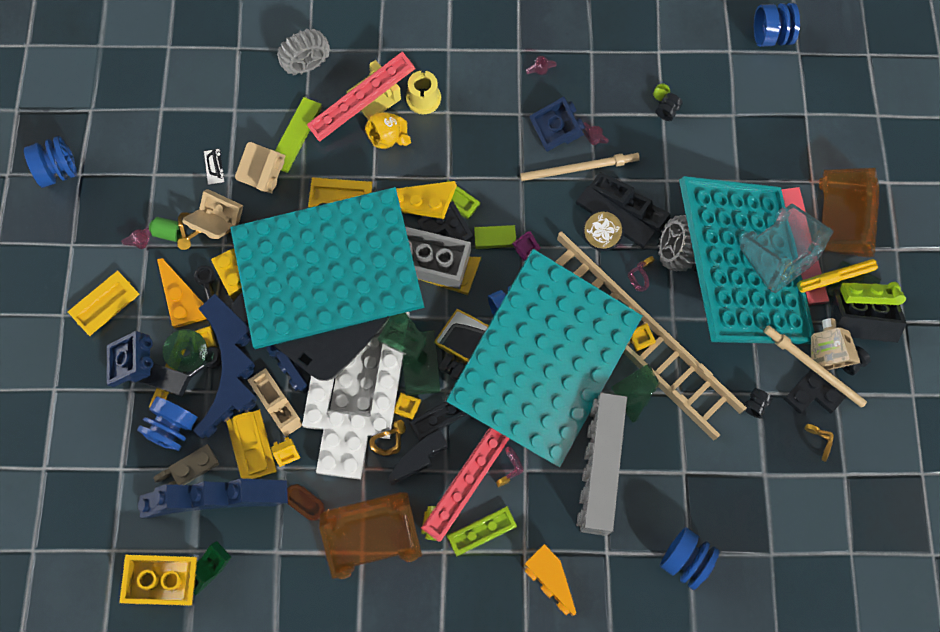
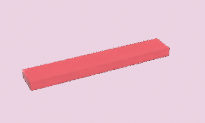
[307,51,415,142]
[781,187,829,306]
[421,427,509,542]

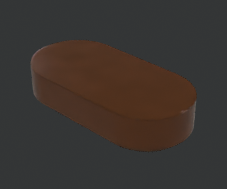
[287,484,325,521]

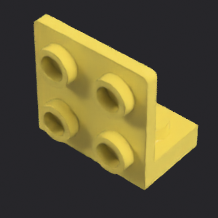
[347,60,401,120]

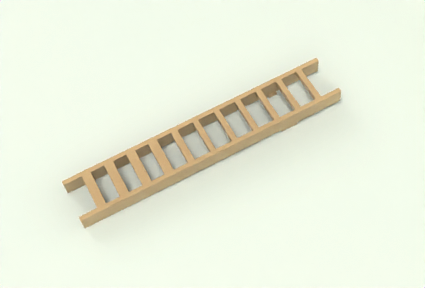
[555,231,747,440]

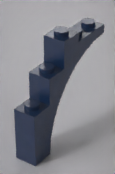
[193,294,257,439]
[138,478,288,518]

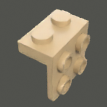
[235,142,286,194]
[182,189,243,239]

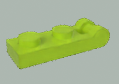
[840,282,906,305]

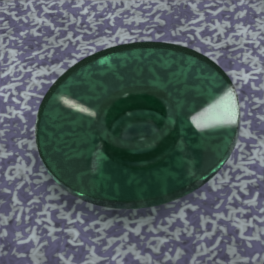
[163,329,207,372]

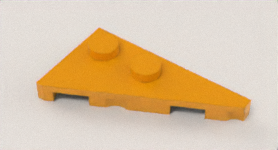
[157,258,207,329]

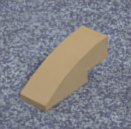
[248,368,303,437]

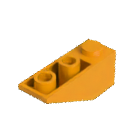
[524,544,576,616]

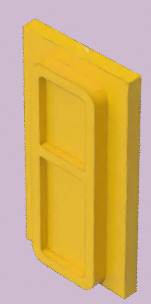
[308,177,373,208]
[68,271,140,336]
[226,409,277,479]

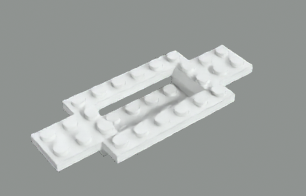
[302,312,410,480]

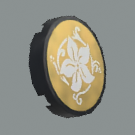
[583,210,624,251]

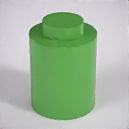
[149,217,182,242]

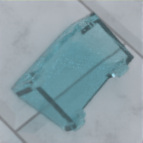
[739,204,833,293]

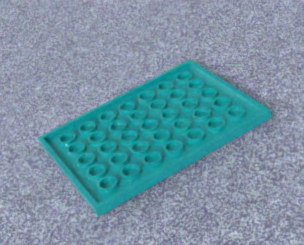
[679,176,815,344]
[230,187,425,349]
[446,249,643,467]

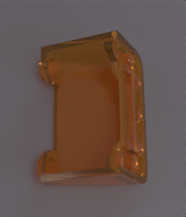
[814,168,879,257]
[319,492,422,579]

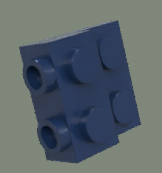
[529,97,585,152]
[107,331,153,387]

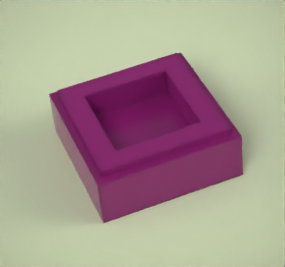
[512,231,541,260]

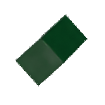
[194,541,231,596]

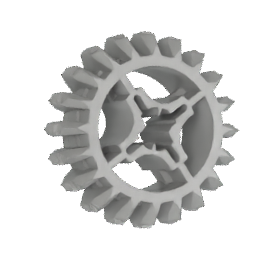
[277,29,331,75]
[658,215,695,272]

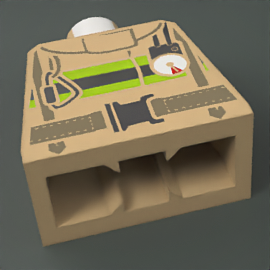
[811,318,860,370]

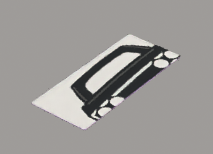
[204,149,224,185]

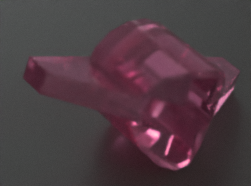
[526,56,557,75]
[584,122,609,145]
[121,228,152,249]

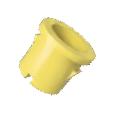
[406,71,441,114]

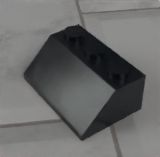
[831,289,907,343]

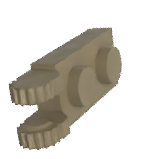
[153,444,219,485]

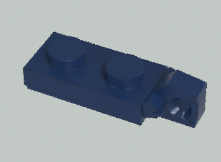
[266,345,309,394]

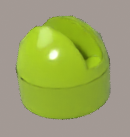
[653,83,670,101]

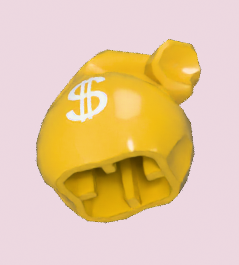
[365,112,411,149]

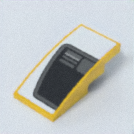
[433,309,489,363]

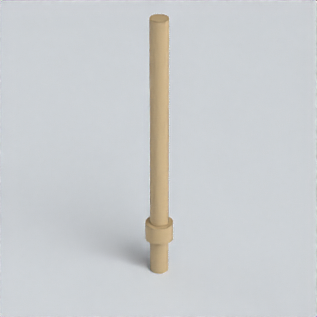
[520,153,640,181]
[763,326,867,408]

